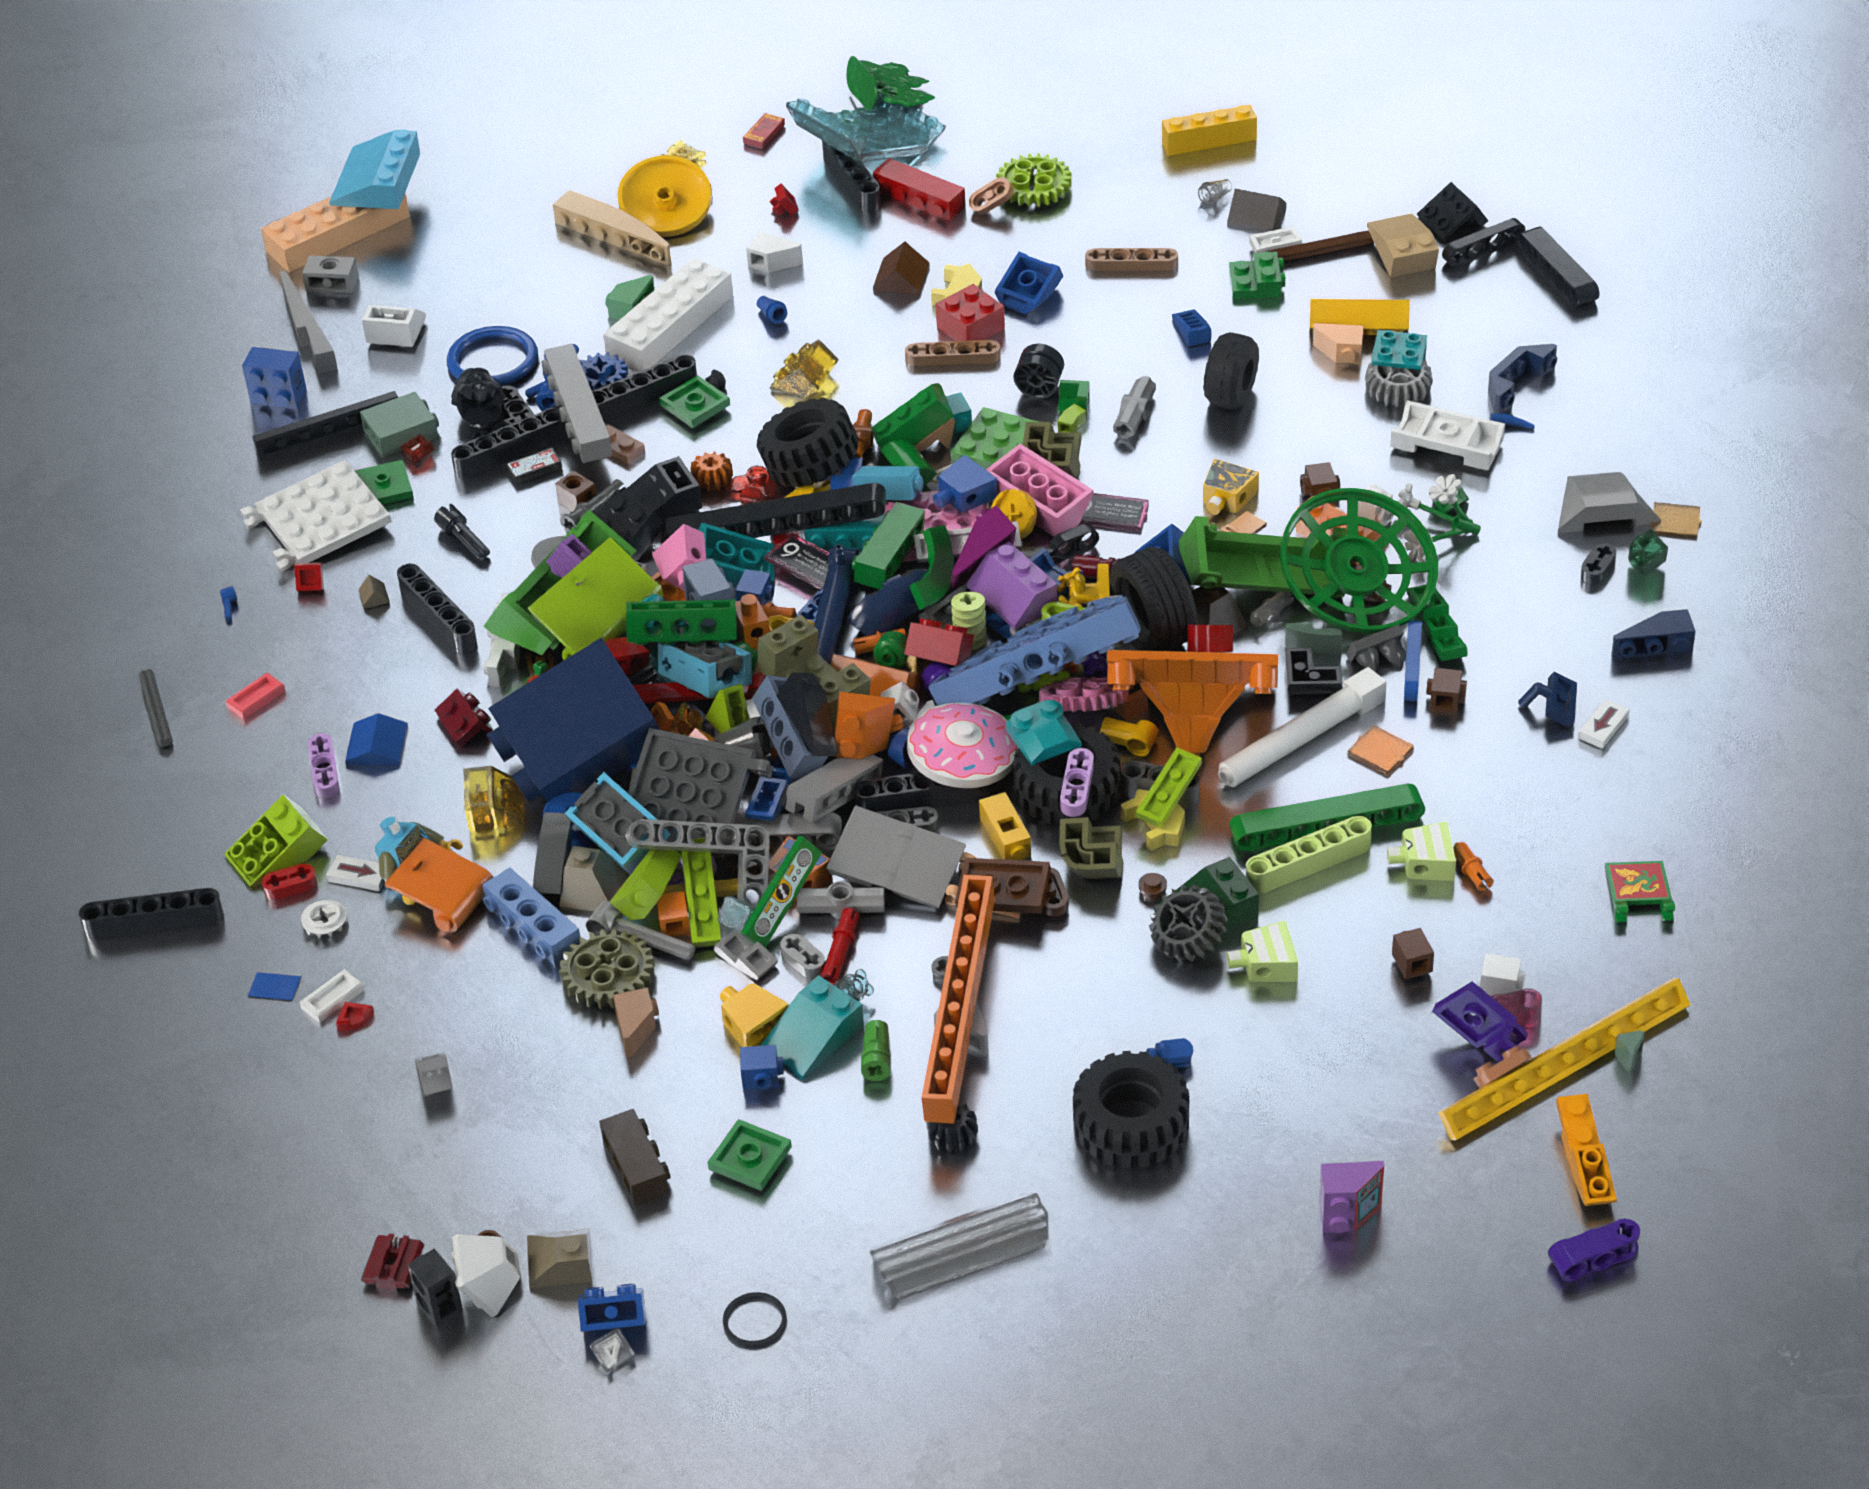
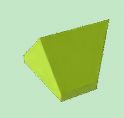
[705,683,749,734]

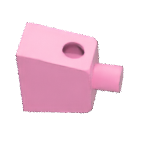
[652,524,706,591]

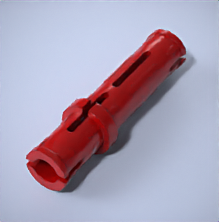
[820,908,860,986]

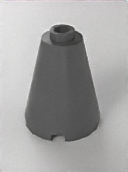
[713,716,773,766]

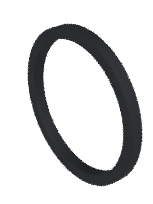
[723,1292,787,1347]

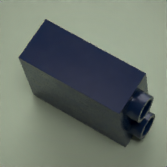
[486,637,660,803]

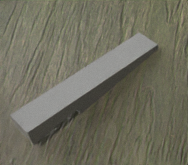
[280,271,338,374]

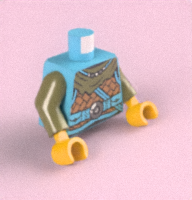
[375,817,463,905]

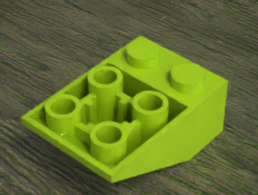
[224,794,328,888]

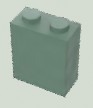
[360,391,439,458]

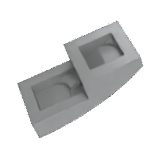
[714,928,778,980]

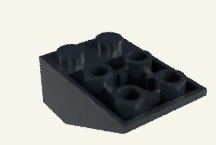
[621,456,702,523]

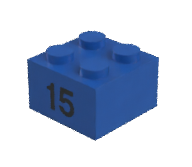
[242,347,307,409]

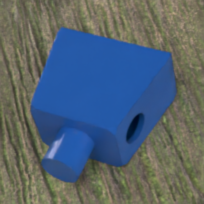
[933,455,998,512]

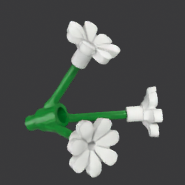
[1398,474,1481,562]

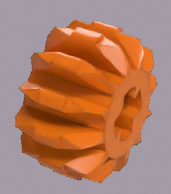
[690,451,733,492]

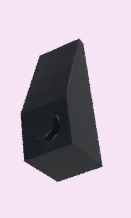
[776,672,837,756]

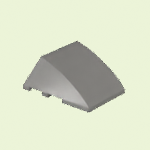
[1557,471,1662,533]

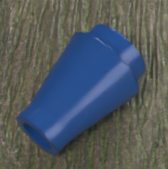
[756,295,788,324]

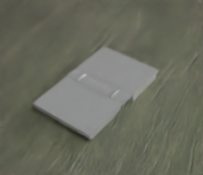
[826,806,966,909]

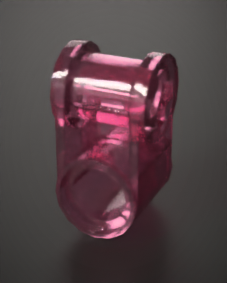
[1491,988,1542,1028]

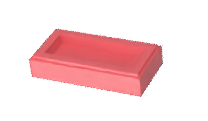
[225,673,286,720]

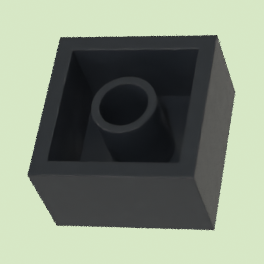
[596,490,664,561]

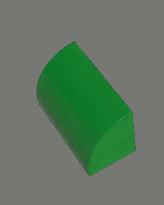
[880,440,937,488]

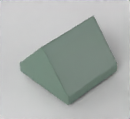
[1615,1030,1645,1072]

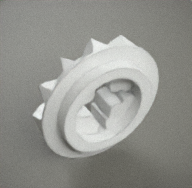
[301,900,347,938]

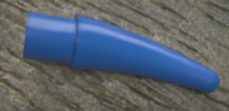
[1490,413,1535,429]

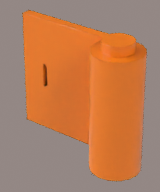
[385,838,493,932]

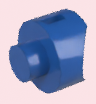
[888,727,911,770]

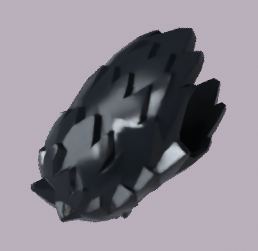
[451,367,507,428]

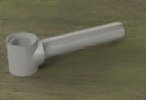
[586,901,695,960]

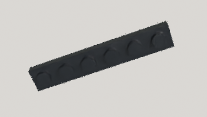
[252,391,398,461]

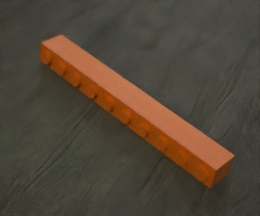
[921,875,995,1124]

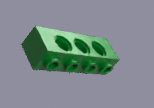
[626,599,736,645]

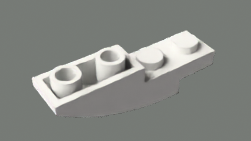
[484,593,521,687]

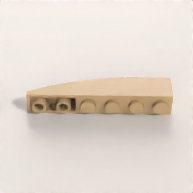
[552,190,672,266]

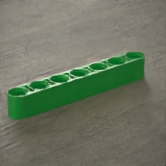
[1229,783,1426,851]

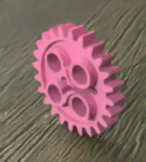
[1039,676,1129,712]

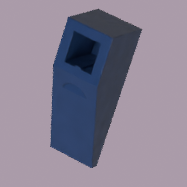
[1611,609,1696,659]

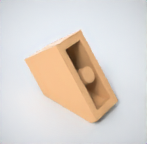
[1313,323,1364,364]

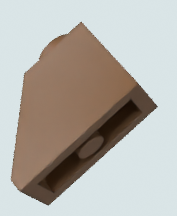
[613,987,659,1058]

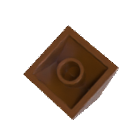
[873,241,930,295]

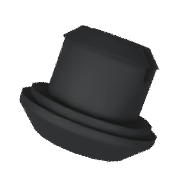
[705,369,726,389]

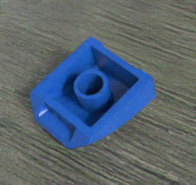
[994,251,1064,314]

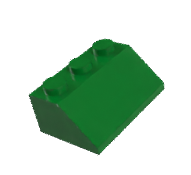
[871,383,954,448]

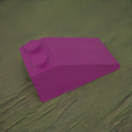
[950,505,1017,591]

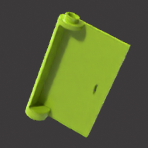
[528,537,663,660]

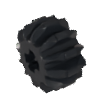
[926,1103,978,1153]

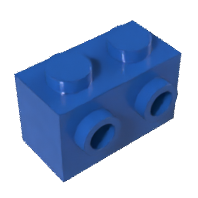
[578,1283,646,1332]

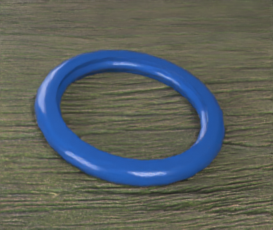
[446,326,539,386]

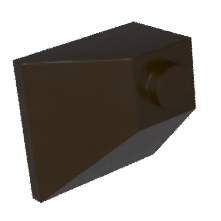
[1191,586,1248,638]

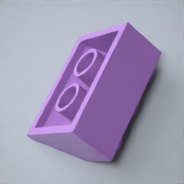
[967,542,1058,630]

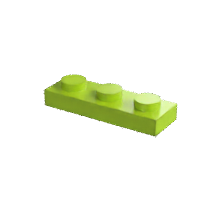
[1136,747,1202,828]

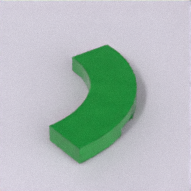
[909,525,954,610]

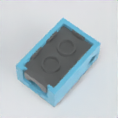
[658,640,752,698]
[565,772,671,875]

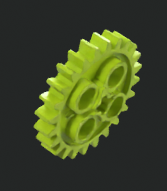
[996,153,1072,207]

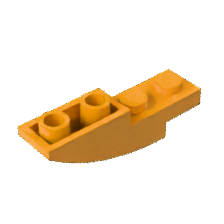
[1556,1093,1617,1206]

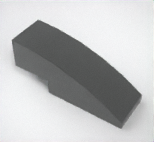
[533,812,573,897]

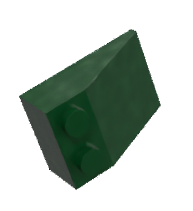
[1154,857,1259,931]

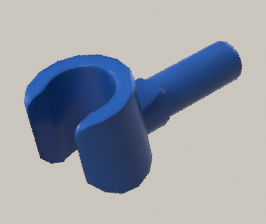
[220,586,237,621]

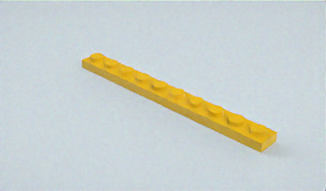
[1438,978,1691,1140]

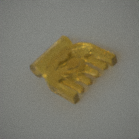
[661,139,706,164]

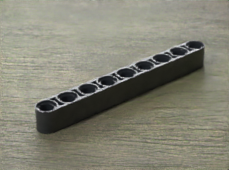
[661,483,886,545]

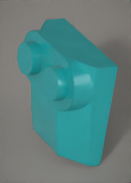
[1006,700,1082,766]

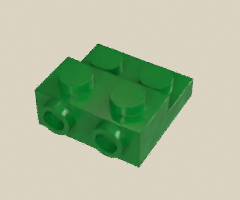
[1229,251,1286,299]

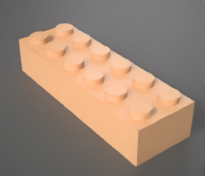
[261,194,410,273]

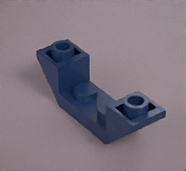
[1488,343,1558,414]

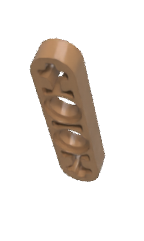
[1085,248,1179,271]
[904,340,1001,366]

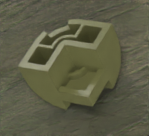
[1023,422,1082,477]
[1059,817,1124,879]

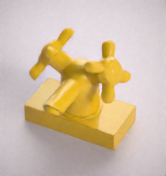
[1057,564,1110,607]

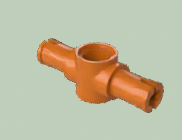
[853,409,874,458]

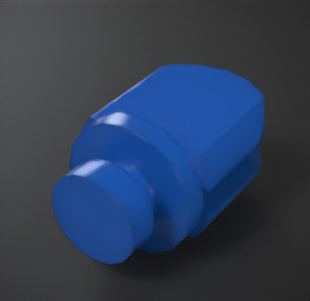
[1146,1038,1194,1069]

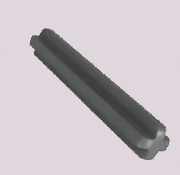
[139,669,173,748]

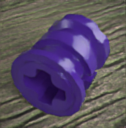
[1081,651,1108,679]

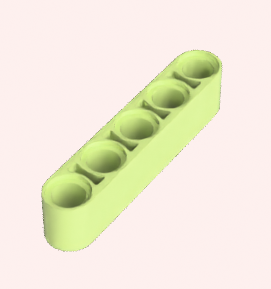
[1246,816,1372,894]

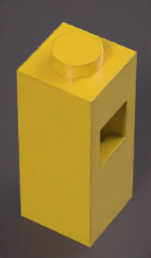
[979,792,1031,860]

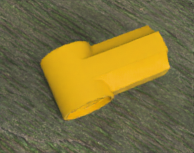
[1100,717,1159,757]

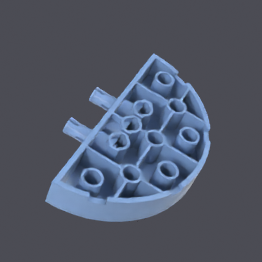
[928,595,1141,706]

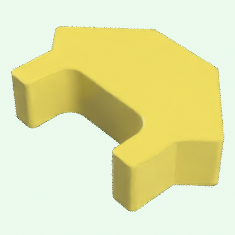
[931,263,982,306]
[1121,789,1185,851]

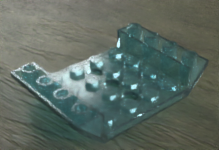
[786,88,946,163]

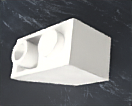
[746,232,803,273]

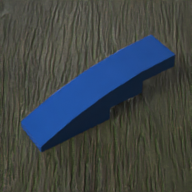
[745,757,799,821]

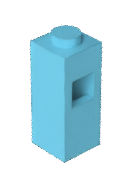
[852,466,924,500]

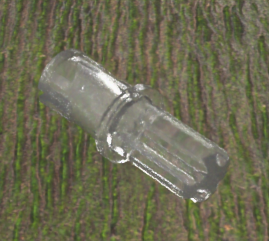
[1249,592,1293,627]

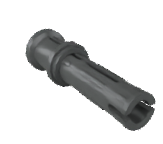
[560,479,626,533]

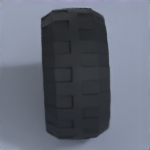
[1203,332,1260,409]

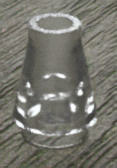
[1198,179,1232,205]

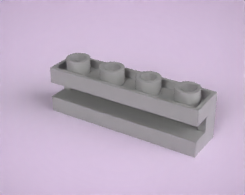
[785,754,884,823]

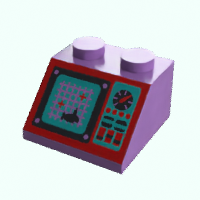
[1319,1161,1384,1233]

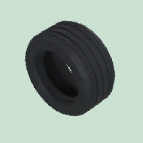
[1109,547,1197,651]

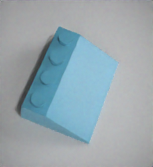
[329,129,420,209]

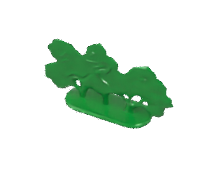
[846,56,936,111]

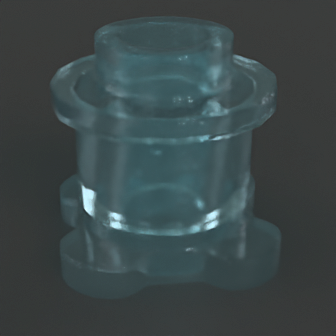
[835,969,874,1001]

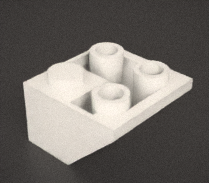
[451,1235,521,1317]

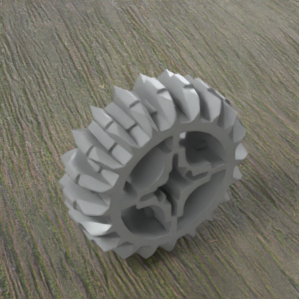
[1364,360,1433,408]

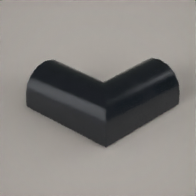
[1285,648,1343,695]

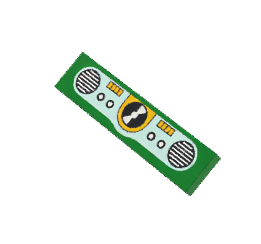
[740,836,822,948]

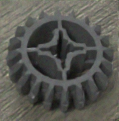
[1148,884,1228,962]

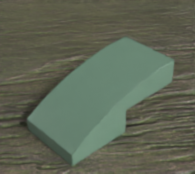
[1285,622,1342,655]

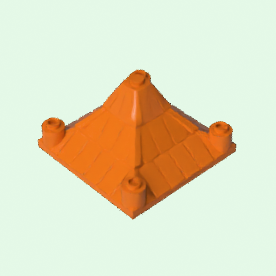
[1107,650,1279,757]

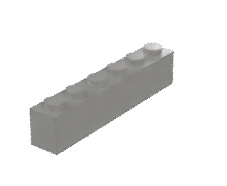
[541,343,612,463]

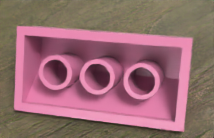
[986,444,1094,537]

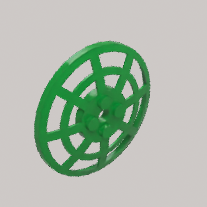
[1280,488,1438,633]

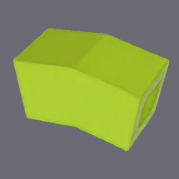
[1057,404,1086,433]

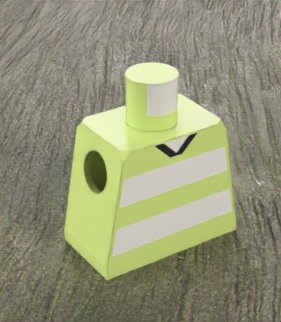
[1387,821,1456,881]
[1226,921,1299,983]

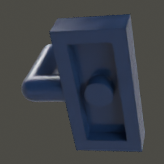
[1518,671,1577,727]

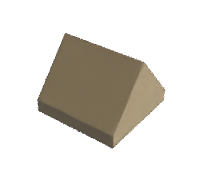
[359,575,390,609]

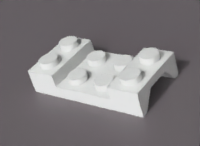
[1390,400,1505,471]

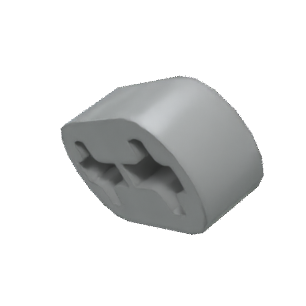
[780,934,825,979]

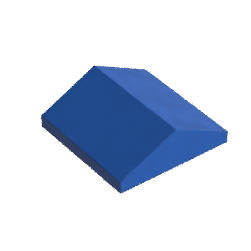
[345,713,408,765]

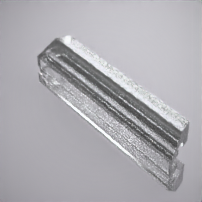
[869,1193,1049,1300]

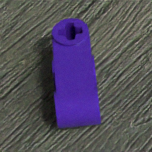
[1548,1218,1640,1282]

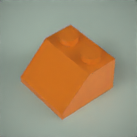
[832,692,895,760]

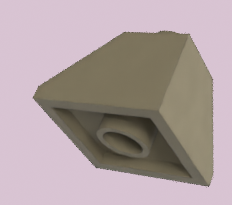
[560,846,630,915]
[527,1228,592,1289]

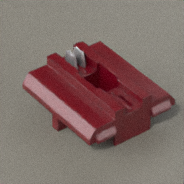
[361,1233,424,1291]

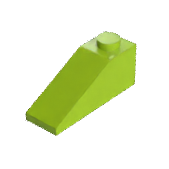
[610,849,682,921]

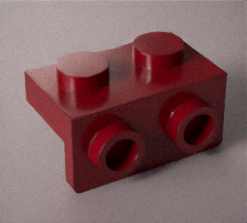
[434,688,494,747]

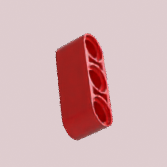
[1187,625,1234,653]

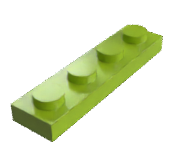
[681,838,721,948]

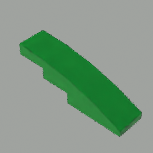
[1407,585,1468,661]

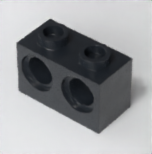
[407,1248,463,1327]

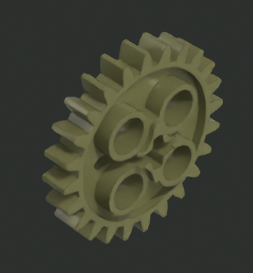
[559,929,655,1009]

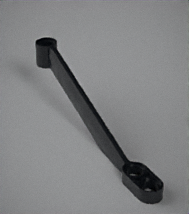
[869,524,1100,594]

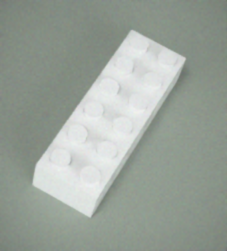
[603,257,734,372]

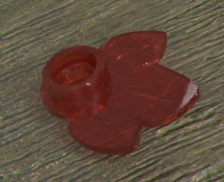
[726,465,777,505]

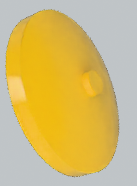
[617,155,712,237]

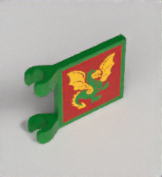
[1605,861,1676,923]

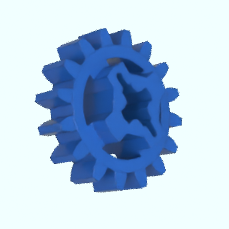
[579,352,628,391]

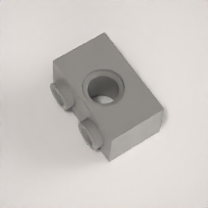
[302,256,359,294]

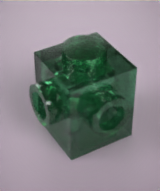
[1628,529,1668,576]

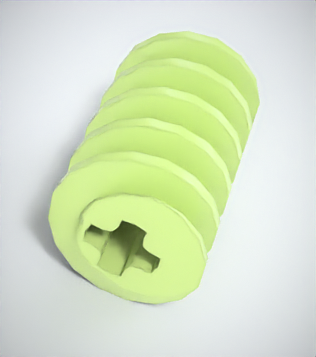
[951,592,987,650]

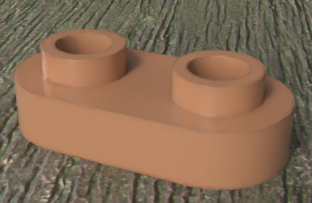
[969,177,1014,215]
[1473,1045,1532,1089]

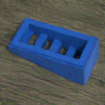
[1172,309,1212,347]

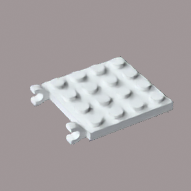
[240,460,392,572]

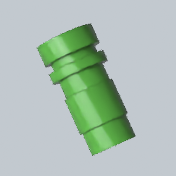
[861,1020,891,1081]

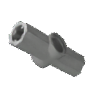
[1113,375,1156,440]
[797,881,885,919]

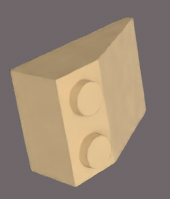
[1367,213,1439,278]

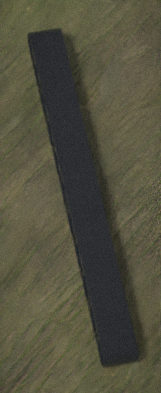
[451,355,697,479]

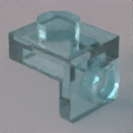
[717,895,753,932]

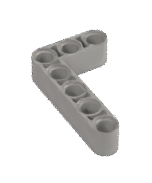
[625,819,769,911]

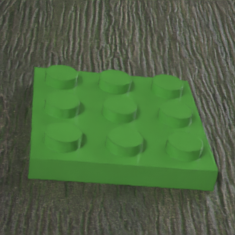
[951,407,1039,469]

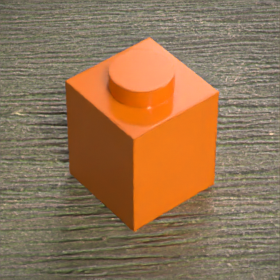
[657,891,691,938]

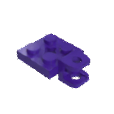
[1432,981,1528,1062]

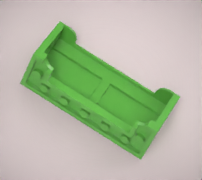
[483,510,637,655]
[1179,516,1351,598]

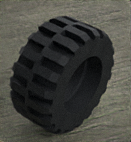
[756,398,859,487]
[1013,722,1121,826]
[1072,1050,1190,1168]

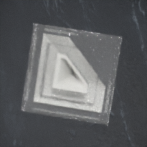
[590,1328,635,1373]

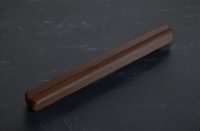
[1263,230,1374,262]

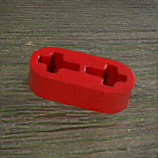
[262,863,317,900]

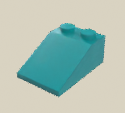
[698,523,774,586]
[761,975,864,1080]

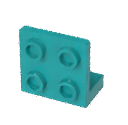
[1371,330,1428,370]

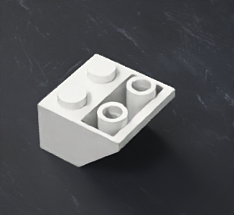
[362,305,426,347]

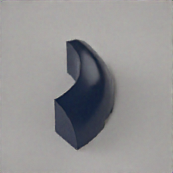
[846,569,947,636]

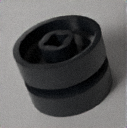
[1013,343,1065,399]

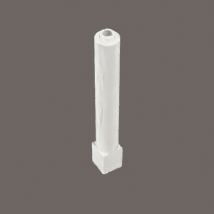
[1218,667,1387,787]

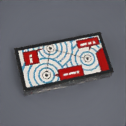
[505,447,562,484]

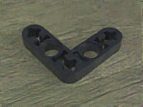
[469,386,535,441]

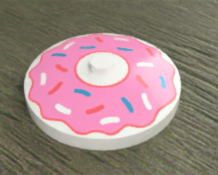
[907,703,1018,788]

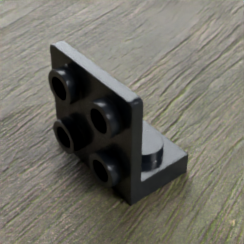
[1417,182,1489,241]

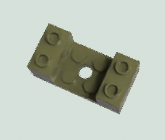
[757,615,871,729]

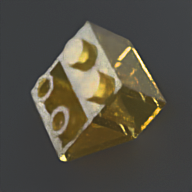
[769,339,839,399]
[463,766,525,831]

